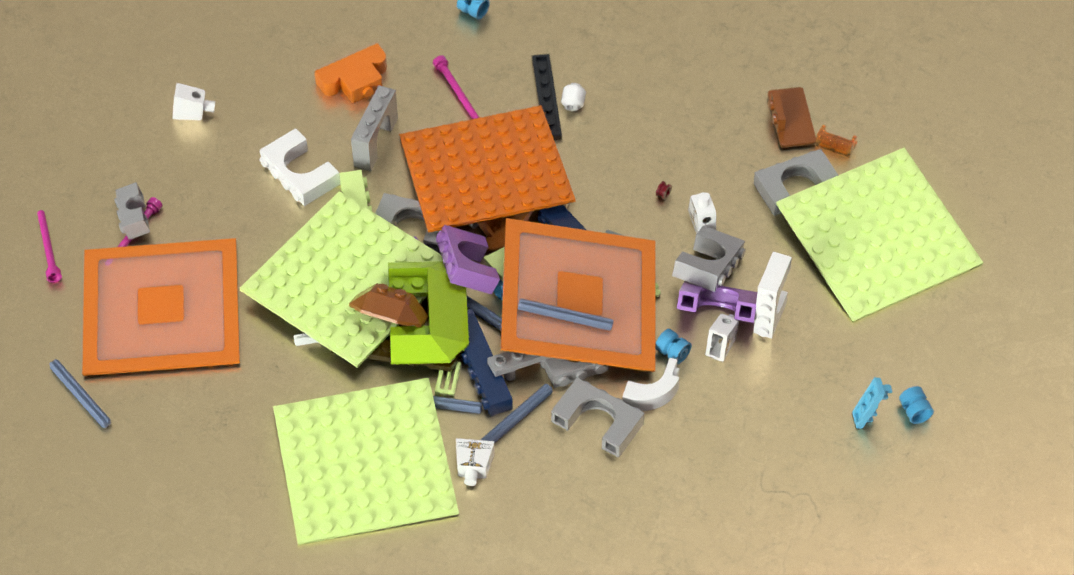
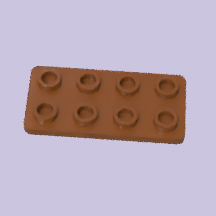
[768,87,816,148]
[477,211,533,252]

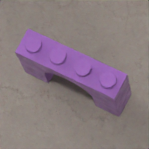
[436,225,500,294]
[677,281,758,323]

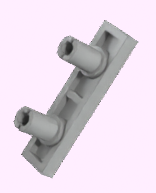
[487,351,551,381]

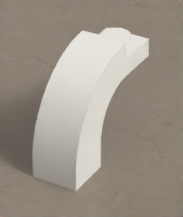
[622,358,680,411]

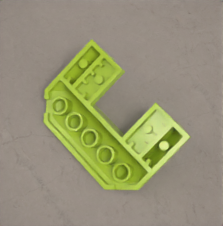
[388,261,469,364]

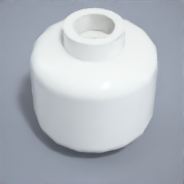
[561,83,586,111]

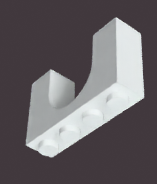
[260,128,340,206]
[753,252,792,339]

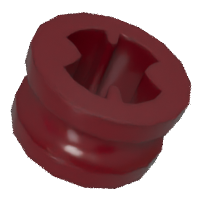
[656,181,672,200]

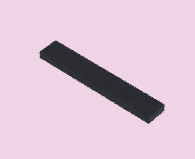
[532,54,562,140]

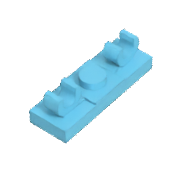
[852,377,892,429]

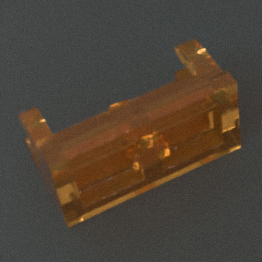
[815,125,857,158]

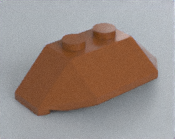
[349,283,429,328]

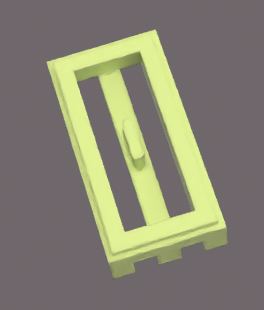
[435,362,461,398]

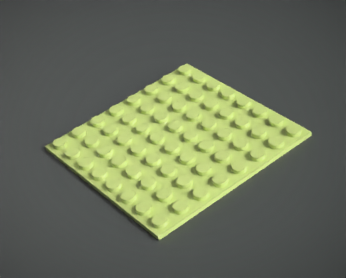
[776,148,983,322]
[239,191,443,368]
[273,378,459,545]

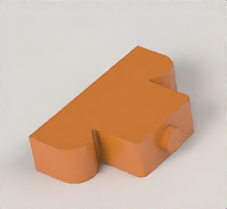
[314,43,387,103]

